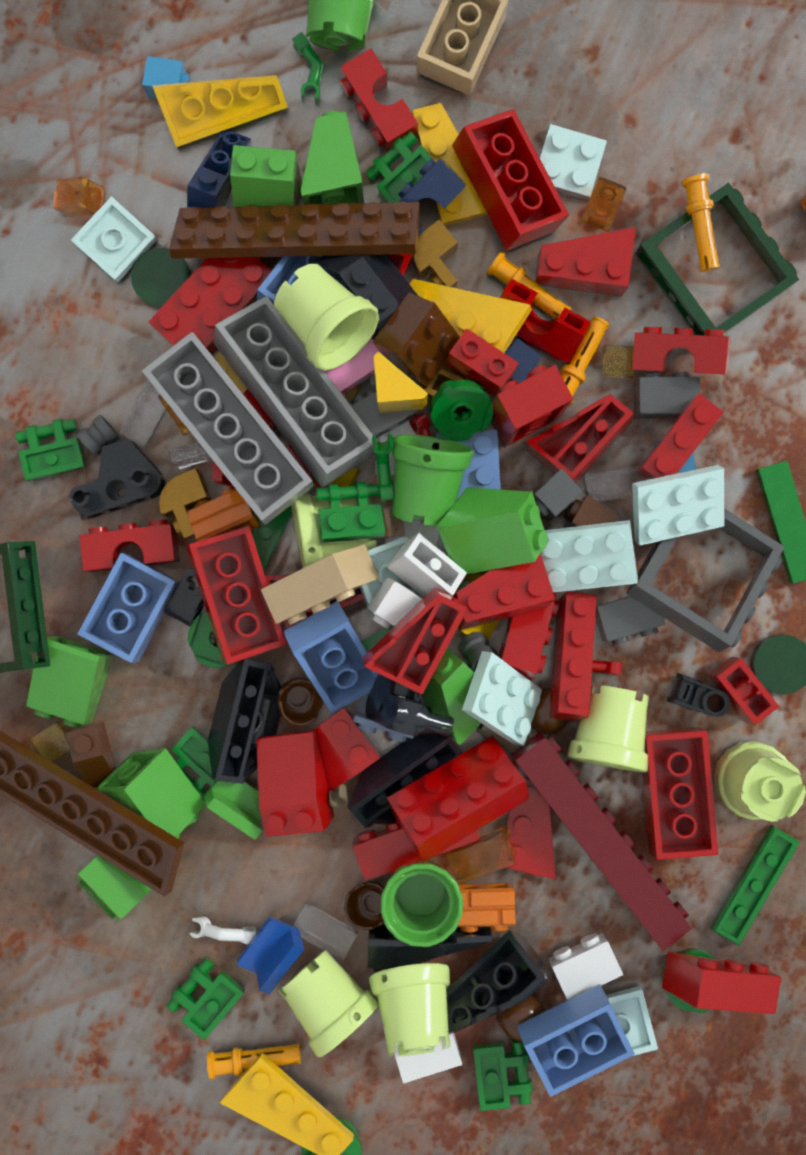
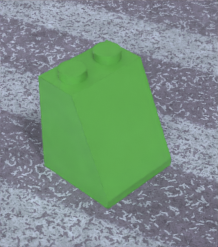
[301,111,364,205]
[230,145,302,207]
[437,487,548,575]
[26,636,115,728]
[422,647,481,745]
[95,748,206,839]
[75,855,152,923]

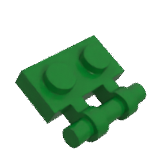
[366,131,433,203]
[15,418,87,482]
[316,482,386,543]
[171,726,216,801]
[166,957,245,1041]
[473,1040,533,1111]

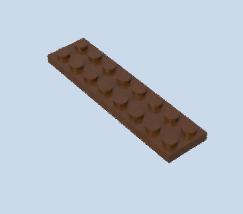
[169,201,420,259]
[0,731,184,897]

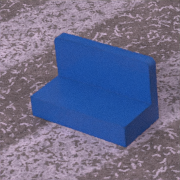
[237,917,304,995]

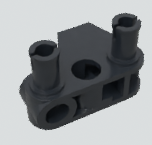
[69,438,166,520]
[365,674,454,737]

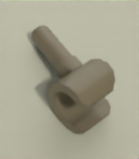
[329,784,351,808]

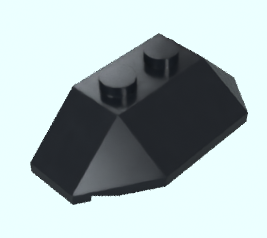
[313,254,418,340]
[207,658,281,784]
[348,734,463,828]

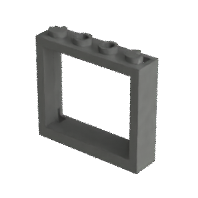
[626,508,785,652]

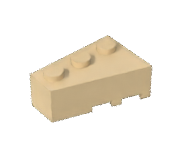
[261,544,380,625]

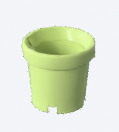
[274,264,379,371]
[291,493,377,568]
[566,685,649,772]
[713,741,806,822]
[278,949,379,1058]
[369,963,451,1056]

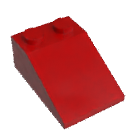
[311,706,380,791]
[257,730,335,837]

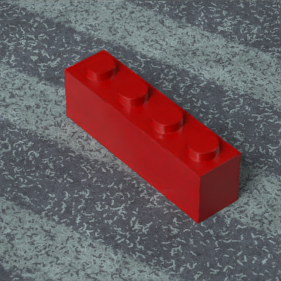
[549,591,597,722]
[353,821,481,881]

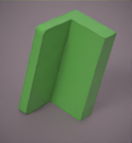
[204,780,263,840]

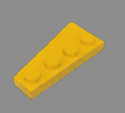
[153,75,288,147]
[412,103,488,226]
[410,279,532,353]
[220,1053,354,1155]

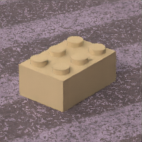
[416,0,509,96]

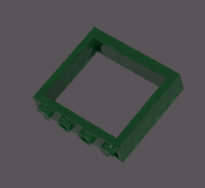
[635,182,799,335]
[0,541,50,673]

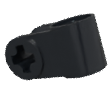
[164,569,204,627]
[667,673,730,717]

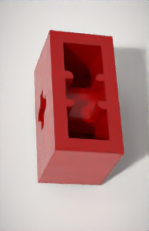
[445,328,519,398]
[708,657,780,726]

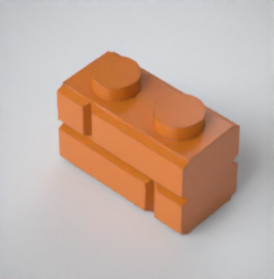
[187,488,261,541]
[457,883,516,932]

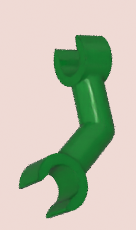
[292,32,323,104]
[372,433,394,501]

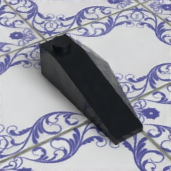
[367,924,492,972]

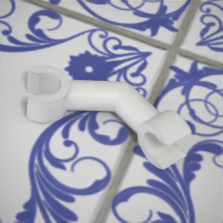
[190,916,257,944]

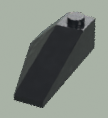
[446,930,548,1035]

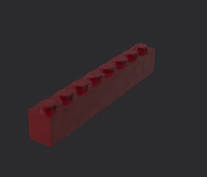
[510,732,692,951]

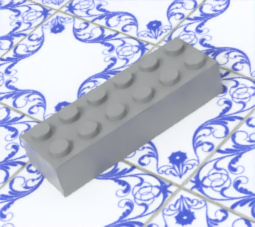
[213,296,378,488]
[142,332,314,525]

